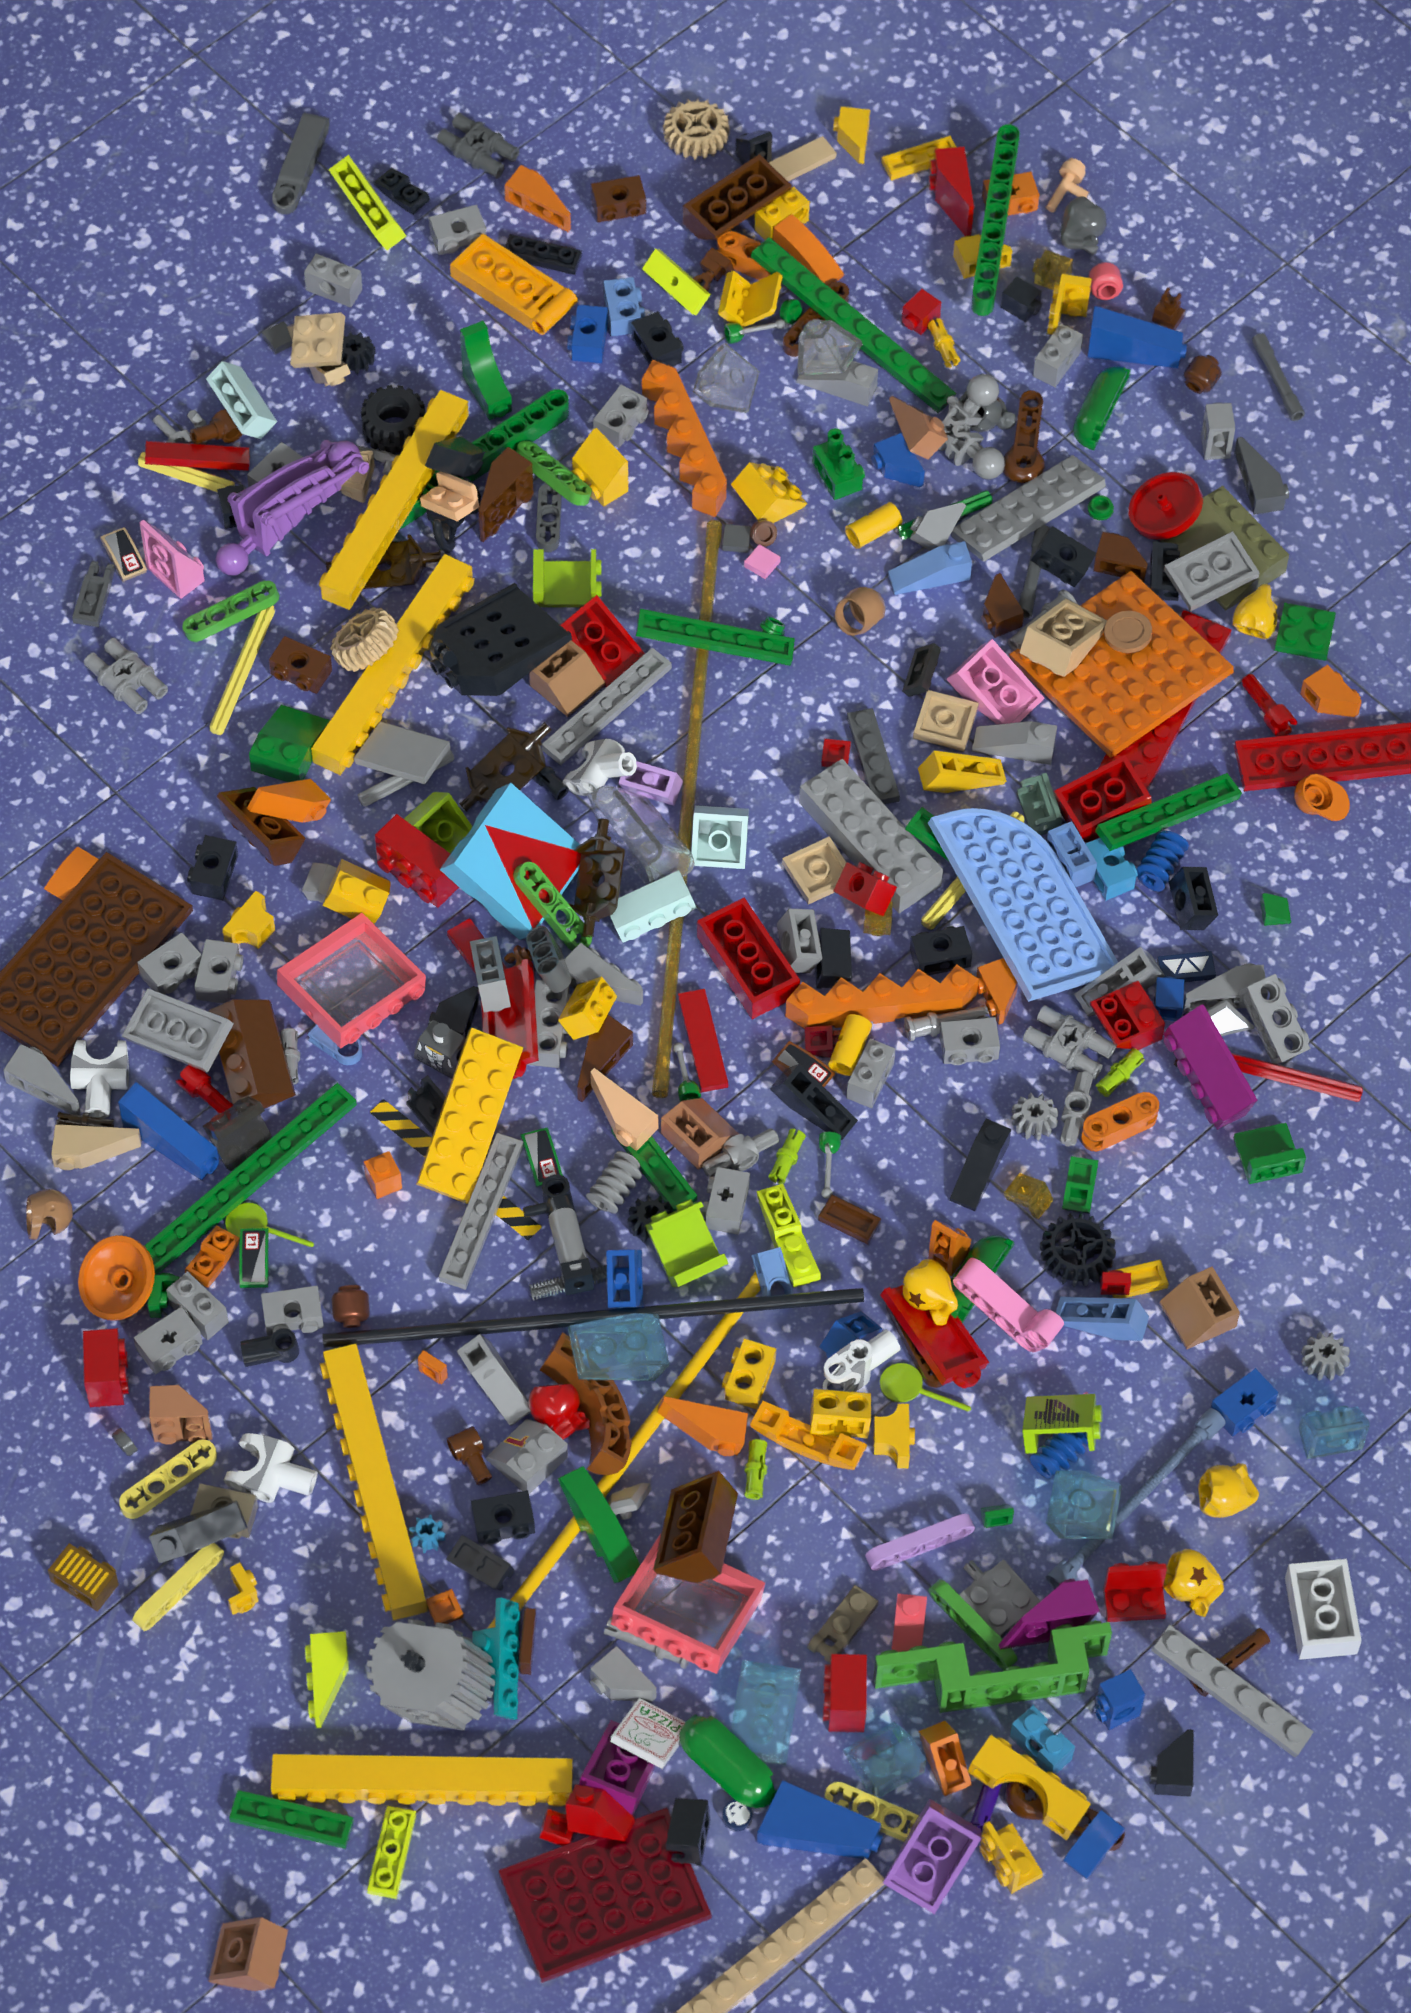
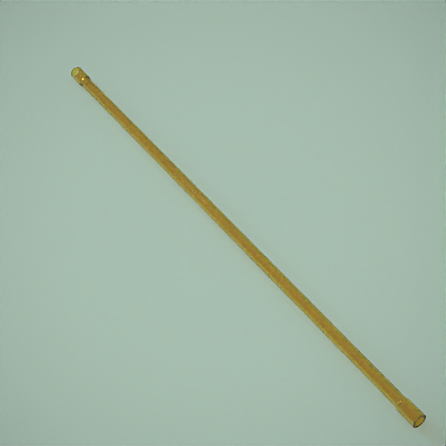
[652,520,722,1098]

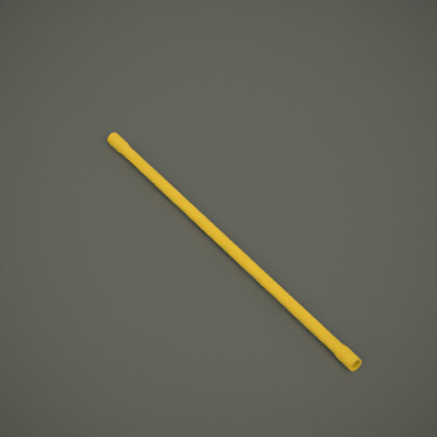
[487,1271,761,1629]

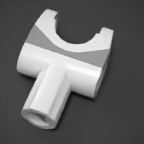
[563,739,637,796]
[70,1040,129,1118]
[822,1329,900,1392]
[224,1433,317,1503]

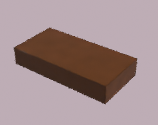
[818,1194,881,1245]
[519,1608,536,1675]

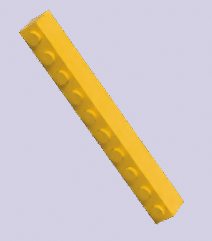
[319,390,469,610]
[311,554,474,776]
[319,1344,427,1621]
[271,1754,573,1807]

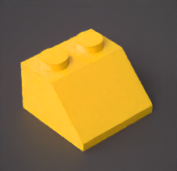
[571,428,628,507]
[322,859,391,924]

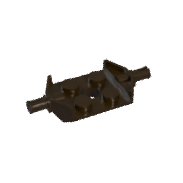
[326,534,441,589]
[459,722,552,812]
[568,818,625,938]

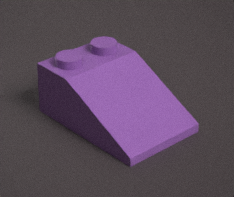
[883,1799,982,1914]

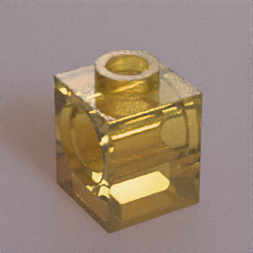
[1032,250,1073,290]

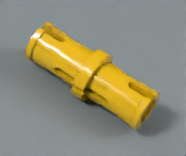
[928,318,960,368]

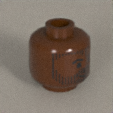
[1183,355,1222,394]

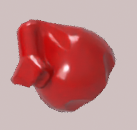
[528,1384,590,1440]

